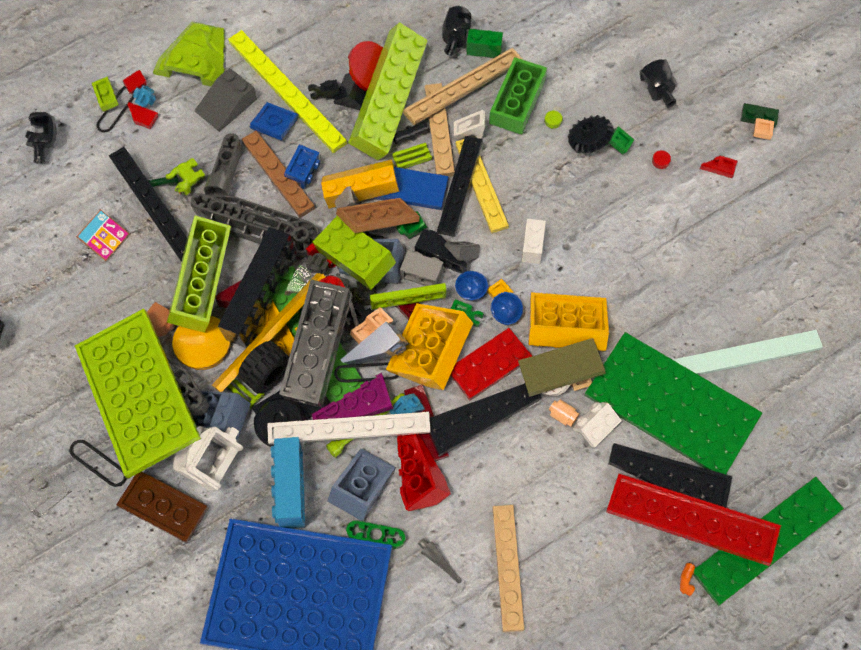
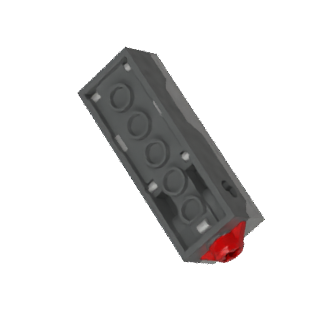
[279,275,352,408]

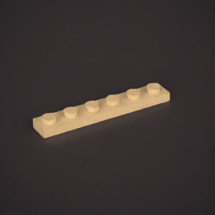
[425,83,454,177]
[492,505,524,632]

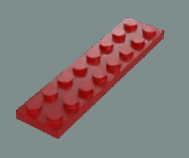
[606,474,781,566]

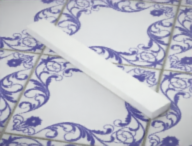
[267,412,430,444]

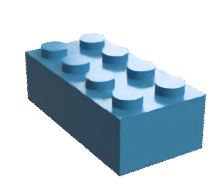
[271,437,305,529]

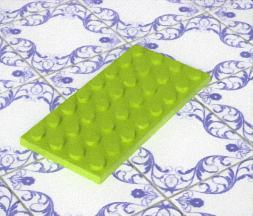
[75,308,201,479]

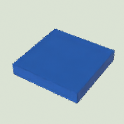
[250,102,298,141]

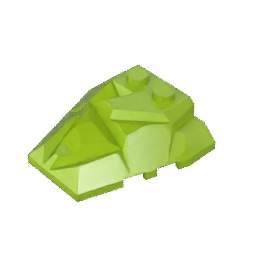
[153,21,225,87]

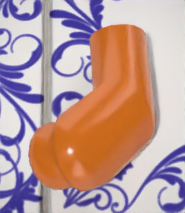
[680,563,695,596]

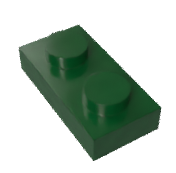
[740,103,779,128]

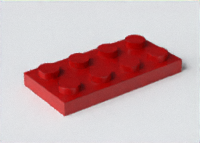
[450,328,532,401]

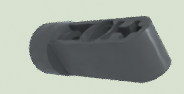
[204,133,242,196]

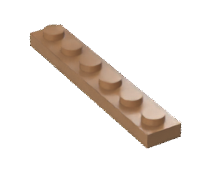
[241,131,315,218]

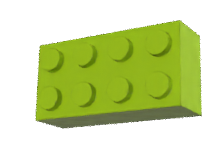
[313,216,396,290]

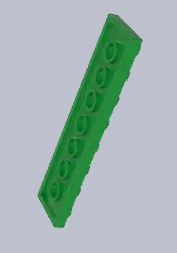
[693,477,844,606]

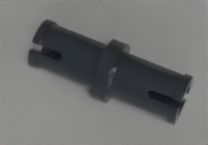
[393,121,429,144]

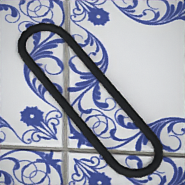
[96,86,134,132]
[334,362,399,383]
[69,440,126,487]

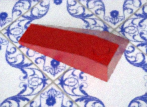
[397,434,451,511]

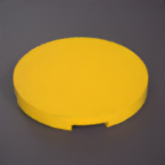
[172,316,231,370]

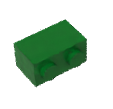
[466,29,503,58]

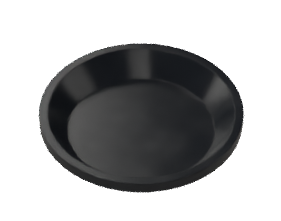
[254,396,308,447]

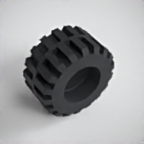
[238,341,289,394]

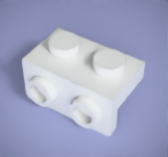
[573,402,622,447]

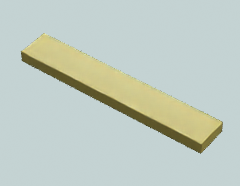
[455,139,509,233]

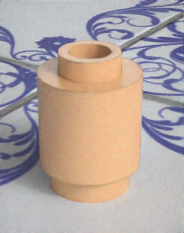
[549,399,579,427]

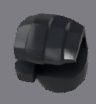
[442,6,472,56]
[639,59,677,108]
[25,112,57,164]

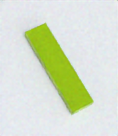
[370,283,447,309]

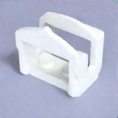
[173,426,243,490]

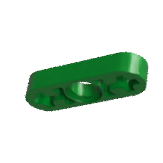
[346,520,405,549]

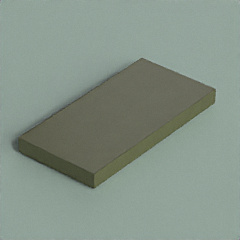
[518,338,606,397]

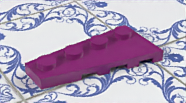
[312,372,393,420]

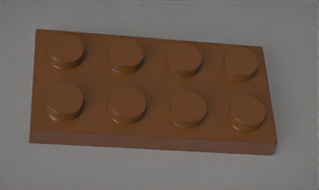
[116,472,209,544]

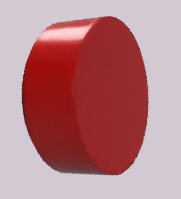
[652,150,671,169]

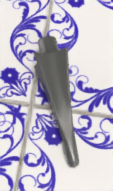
[418,538,461,584]

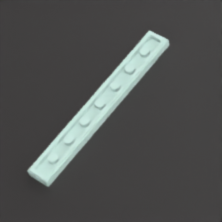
[673,330,823,375]

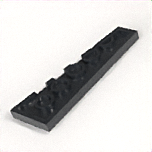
[429,383,541,457]
[608,443,733,508]

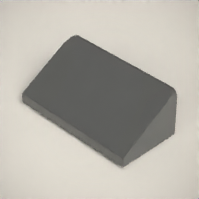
[445,241,480,261]

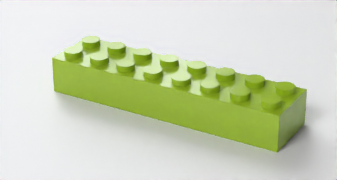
[348,22,428,160]

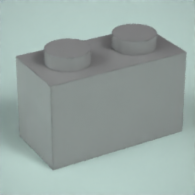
[400,251,443,286]

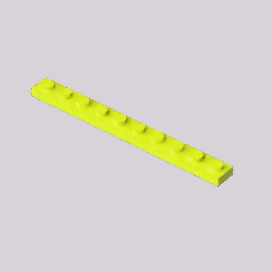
[228,30,347,154]

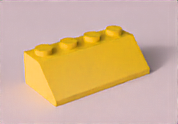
[321,159,399,209]

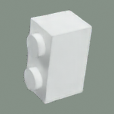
[522,219,546,264]

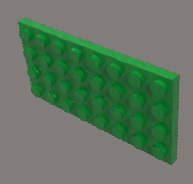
[584,332,763,474]

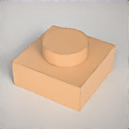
[753,118,774,140]

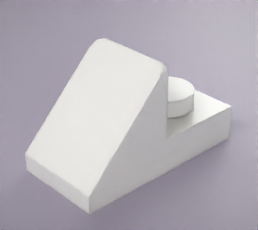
[454,110,485,139]

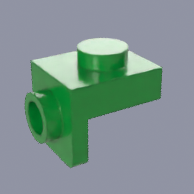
[396,211,427,239]

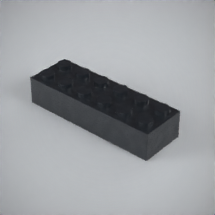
[218,227,297,348]

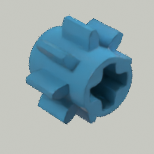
[133,85,156,108]

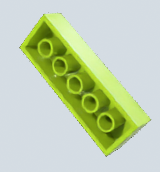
[166,215,231,333]

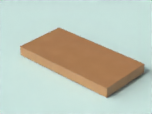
[336,198,420,233]

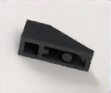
[414,229,467,274]

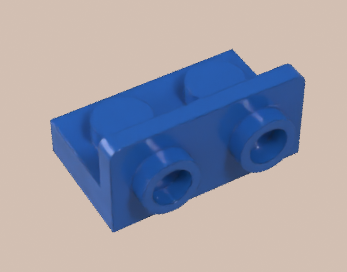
[284,144,321,189]

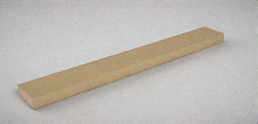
[403,48,523,125]

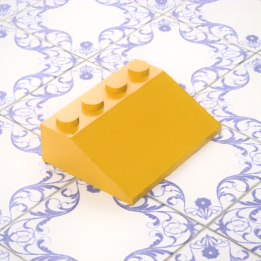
[528,292,609,351]
[386,303,473,390]

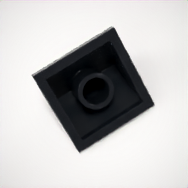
[334,73,367,111]

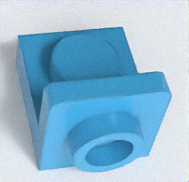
[390,393,424,414]

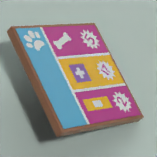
[76,209,130,261]

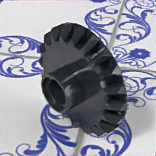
[567,115,614,153]

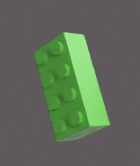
[489,57,547,134]

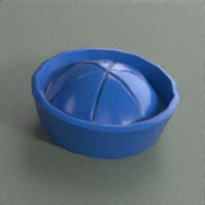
[455,271,488,302]
[491,292,523,325]

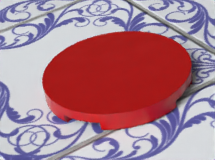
[348,41,383,91]

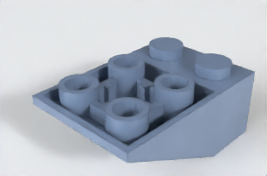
[191,390,251,440]

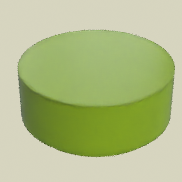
[544,110,562,129]

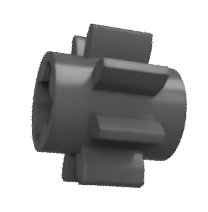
[305,253,329,276]

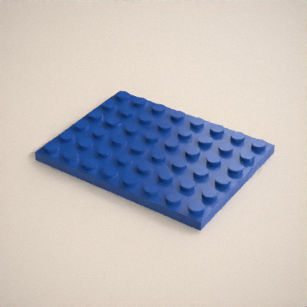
[200,519,392,650]

